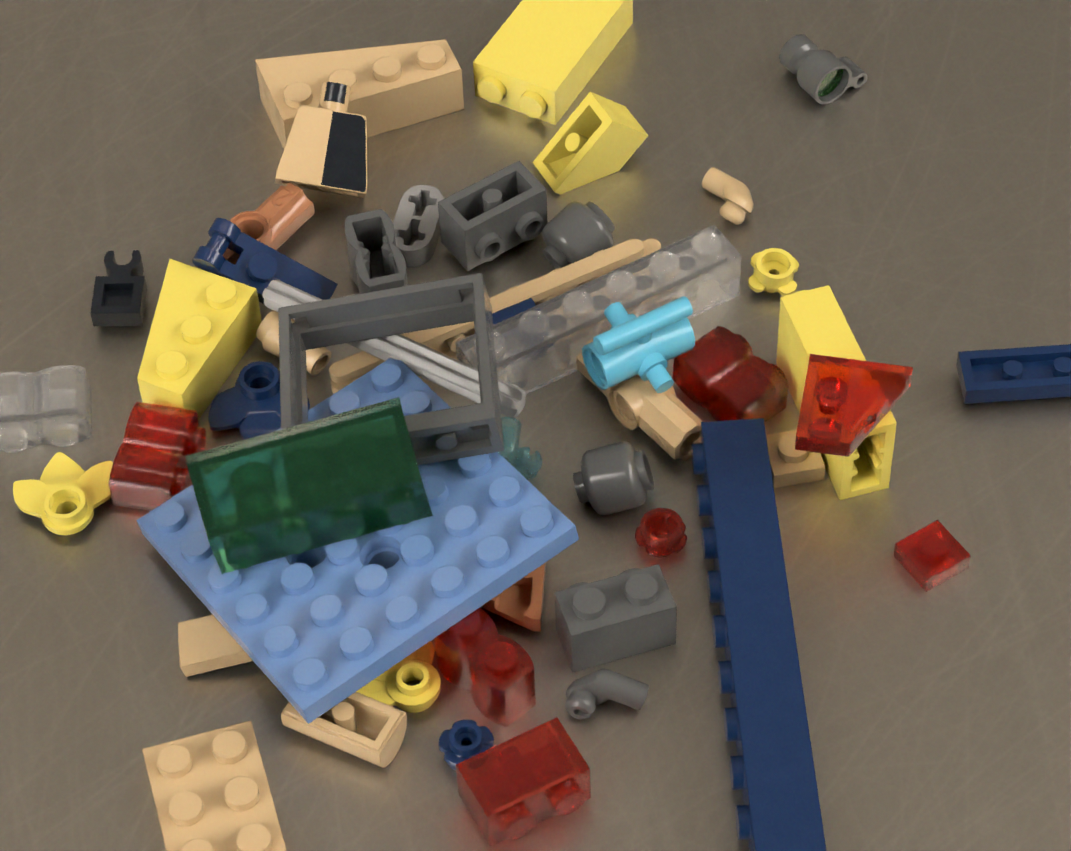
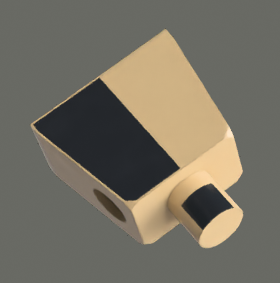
[275,82,367,199]

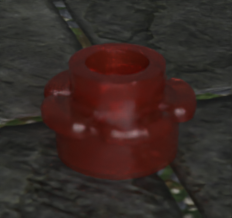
[635,508,687,558]

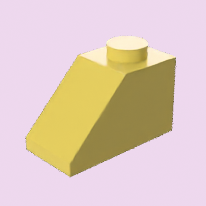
[532,92,649,195]

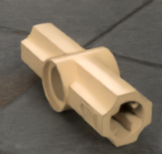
[576,338,703,461]

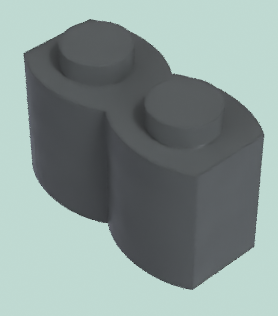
[345,209,408,294]

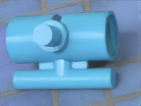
[582,296,695,393]

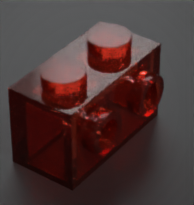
[456,717,591,847]

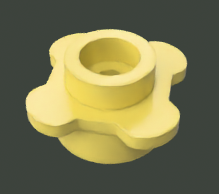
[748,248,799,296]

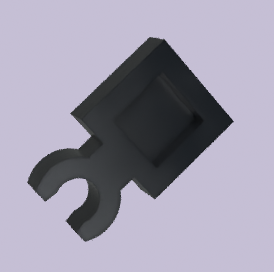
[90,250,147,327]

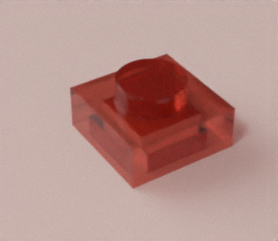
[894,520,971,592]

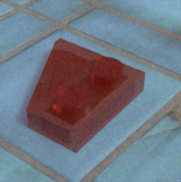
[795,354,913,457]

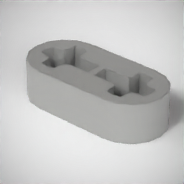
[393,185,444,267]

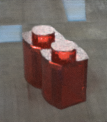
[672,326,789,423]
[108,402,206,511]
[434,607,536,727]

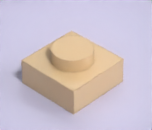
[766,427,825,488]

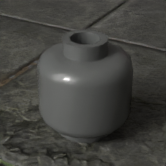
[542,201,615,269]
[573,441,654,515]

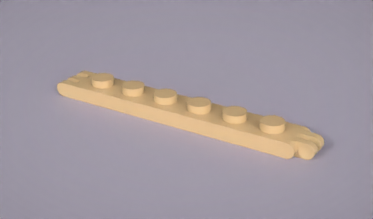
[329,238,661,394]

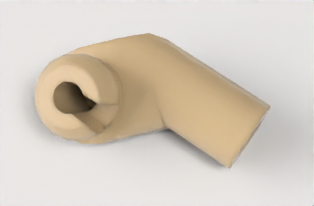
[702,167,754,225]

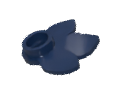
[208,361,310,447]

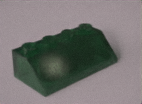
[185,397,433,574]

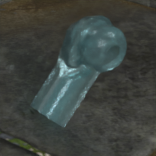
[498,417,543,481]

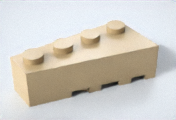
[255,39,464,149]

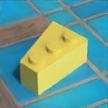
[137,259,262,433]

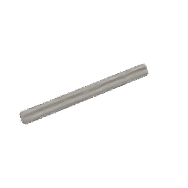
[262,279,526,418]

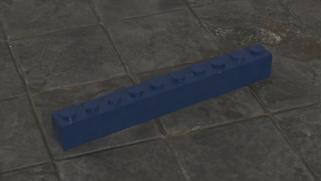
[691,418,826,851]

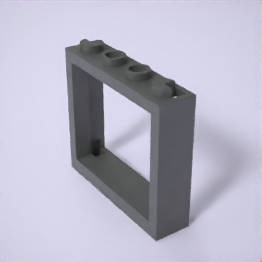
[278,273,504,486]

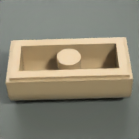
[281,692,407,768]

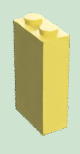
[473,0,633,125]
[776,285,897,500]

